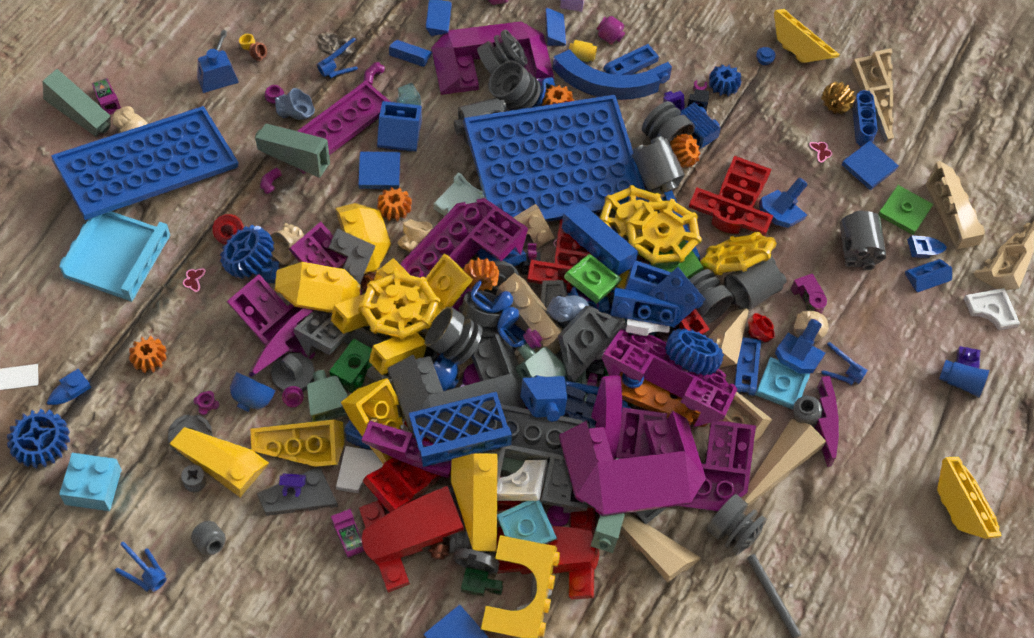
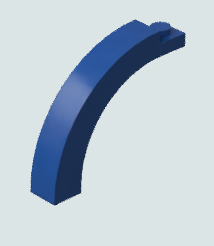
[553,49,672,100]

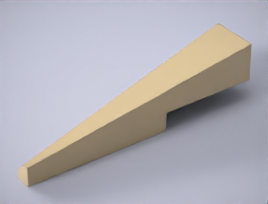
[850,49,894,143]
[974,221,1034,290]
[719,392,772,441]
[741,419,826,506]
[620,513,701,583]

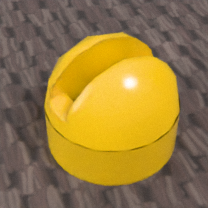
[239,34,255,51]

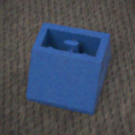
[377,101,422,152]
[624,260,671,295]

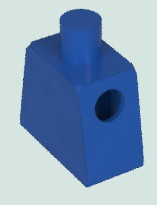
[197,49,239,93]
[520,376,567,422]

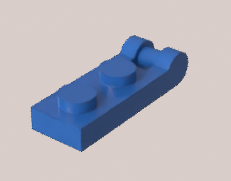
[603,44,659,75]
[734,337,761,396]

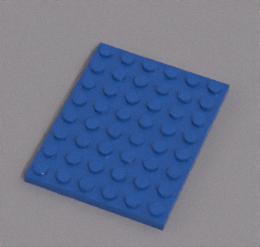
[463,95,649,222]

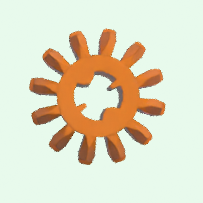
[542,84,574,106]
[670,134,701,168]
[377,187,412,222]
[464,257,499,291]
[129,336,167,373]

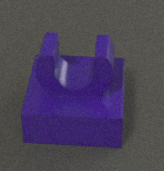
[663,91,685,111]
[956,346,981,368]
[279,473,306,497]

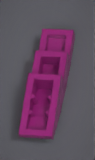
[248,308,313,377]
[591,375,622,460]
[814,376,839,467]
[362,421,452,478]

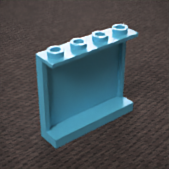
[59,211,170,302]

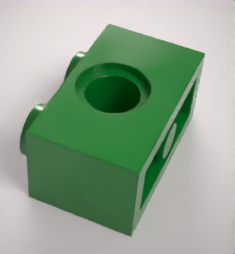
[329,338,372,393]

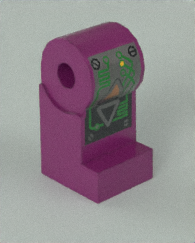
[92,78,121,115]
[791,273,827,314]
[331,509,364,558]

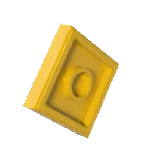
[426,254,473,310]

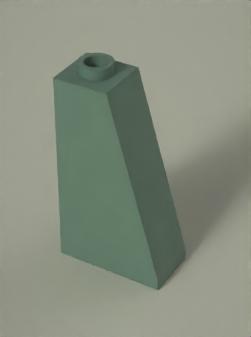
[42,69,111,137]
[255,123,330,178]
[591,458,625,553]

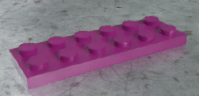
[297,81,391,174]

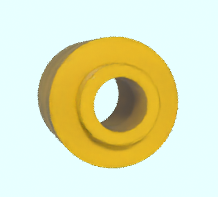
[569,40,597,62]

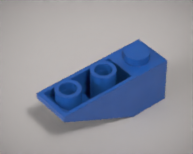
[611,288,678,327]

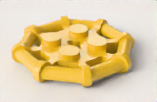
[599,185,667,250]
[625,199,702,265]
[700,232,777,275]
[358,271,441,340]

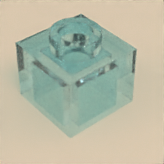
[396,83,421,105]

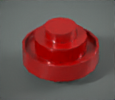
[212,214,244,245]
[748,313,775,342]

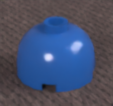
[433,353,459,391]
[230,372,276,412]

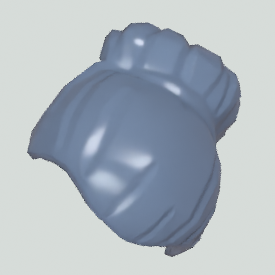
[275,88,315,120]
[546,295,589,327]

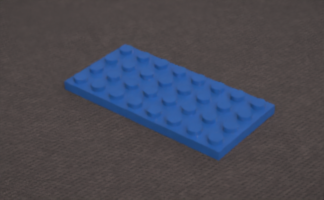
[51,106,239,220]

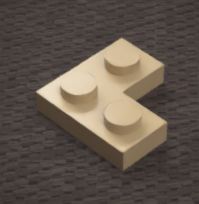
[513,204,555,248]

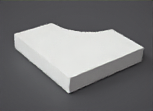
[964,288,1020,330]
[626,319,670,336]
[336,446,383,493]
[497,460,549,501]

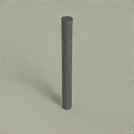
[747,554,802,638]

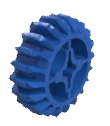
[220,225,274,279]
[665,328,724,376]
[7,408,70,469]

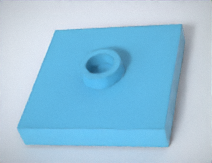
[755,357,810,410]
[497,499,557,544]

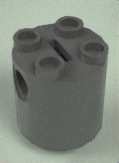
[454,97,507,146]
[632,136,685,194]
[840,211,886,270]
[724,256,787,311]

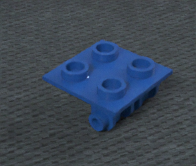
[647,267,706,328]

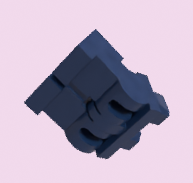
[563,386,597,429]

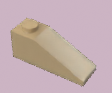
[709,308,749,368]

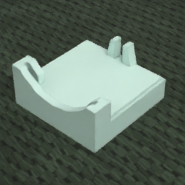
[433,172,484,216]

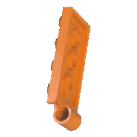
[620,372,708,427]

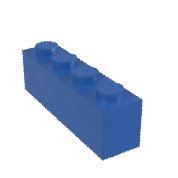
[562,204,638,275]

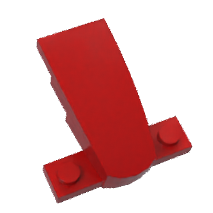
[689,155,773,236]
[527,219,611,296]
[363,421,451,512]
[359,486,464,593]
[495,508,600,600]

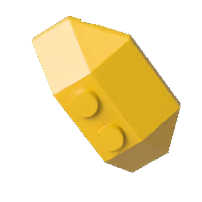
[774,9,840,63]
[335,203,391,274]
[274,262,361,313]
[937,457,1002,539]

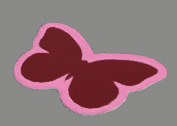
[809,142,832,163]
[183,268,206,292]

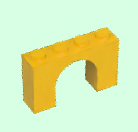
[331,294,427,375]
[481,535,560,638]

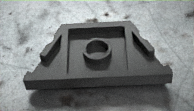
[558,306,627,382]

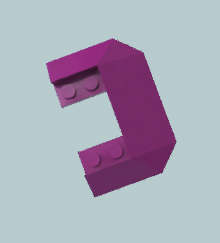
[431,21,555,95]
[401,198,528,312]
[226,222,362,353]
[602,329,738,427]
[616,408,756,511]
[559,411,706,516]

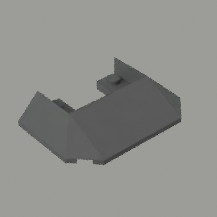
[293,310,438,391]
[387,334,526,444]
[462,403,588,513]

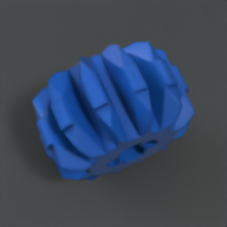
[709,64,741,97]

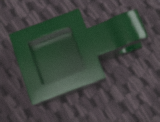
[461,567,503,597]

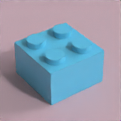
[59,453,122,511]

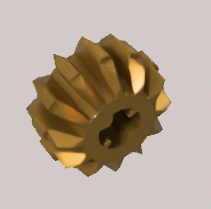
[821,81,856,115]

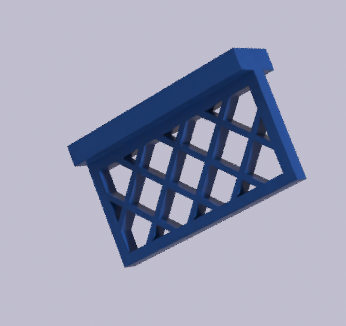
[409,392,512,467]

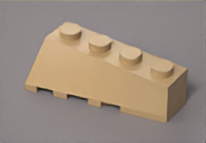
[926,161,985,250]
[496,273,563,354]

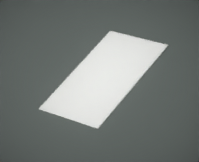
[0,364,38,390]

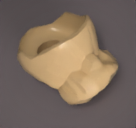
[113,106,148,134]
[397,219,433,253]
[270,223,304,265]
[793,311,829,342]

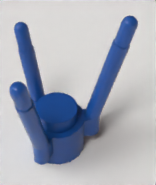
[316,37,358,78]
[821,342,868,386]
[115,542,167,592]

